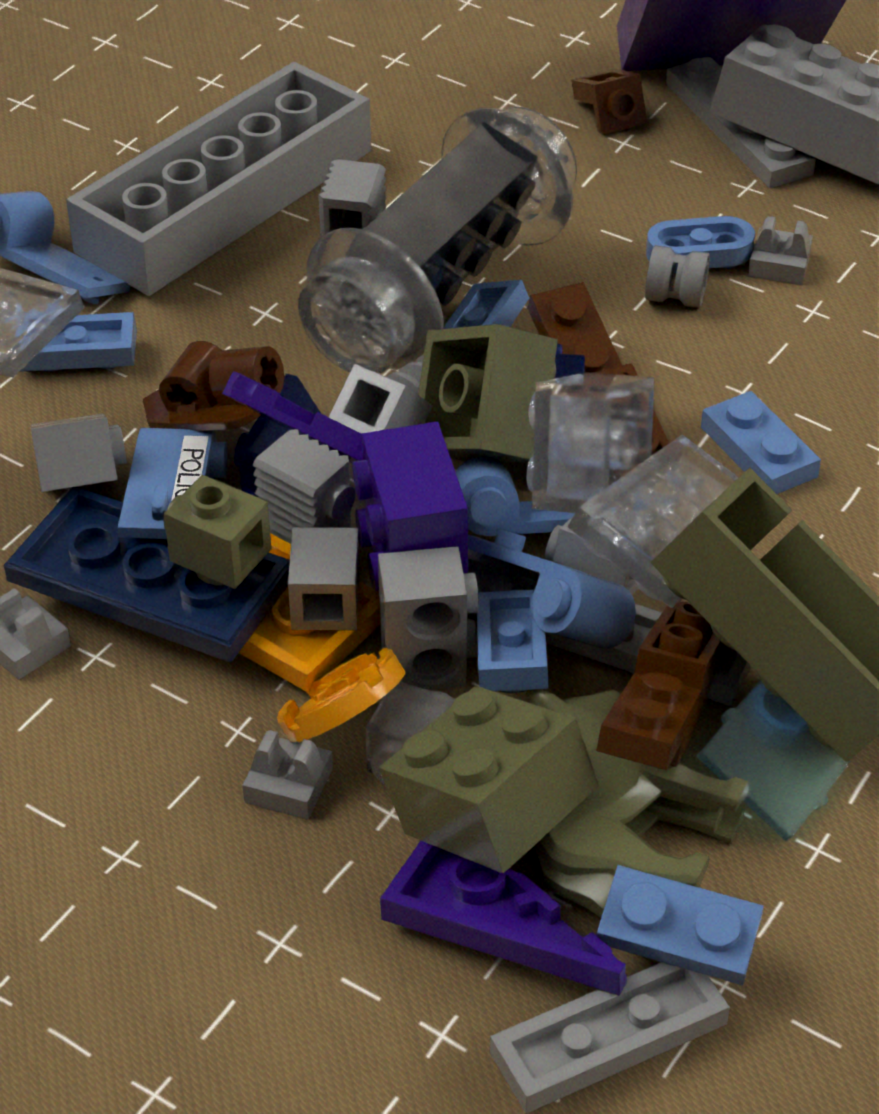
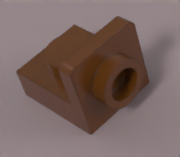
[571,69,647,134]

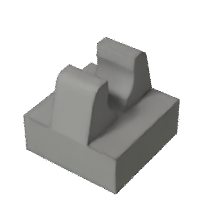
[748,216,813,285]
[0,588,71,680]
[242,730,333,820]

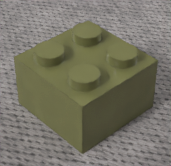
[418,324,558,462]
[379,686,599,874]

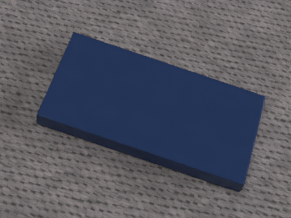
[4,486,290,663]

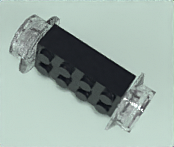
[298,107,577,374]

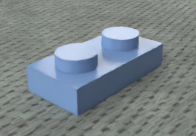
[443,280,529,329]
[15,312,137,372]
[701,391,821,494]
[477,589,549,693]
[597,865,764,985]

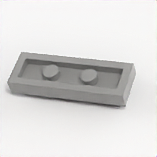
[490,962,730,1114]

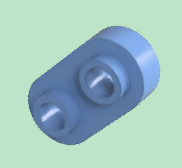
[646,216,755,273]

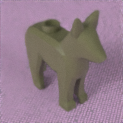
[526,689,749,964]

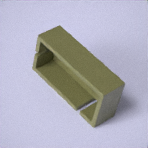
[650,467,879,763]

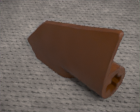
[142,341,285,431]

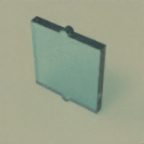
[696,680,851,841]

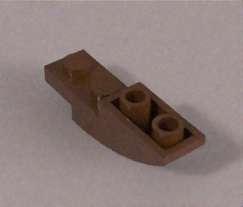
[527,282,678,482]
[596,601,725,770]

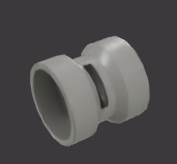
[645,245,710,308]

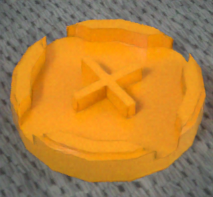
[277,648,406,742]

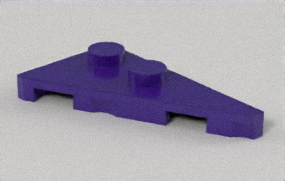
[222,371,363,463]
[380,841,627,996]

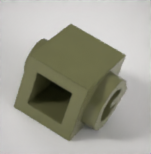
[164,475,272,589]

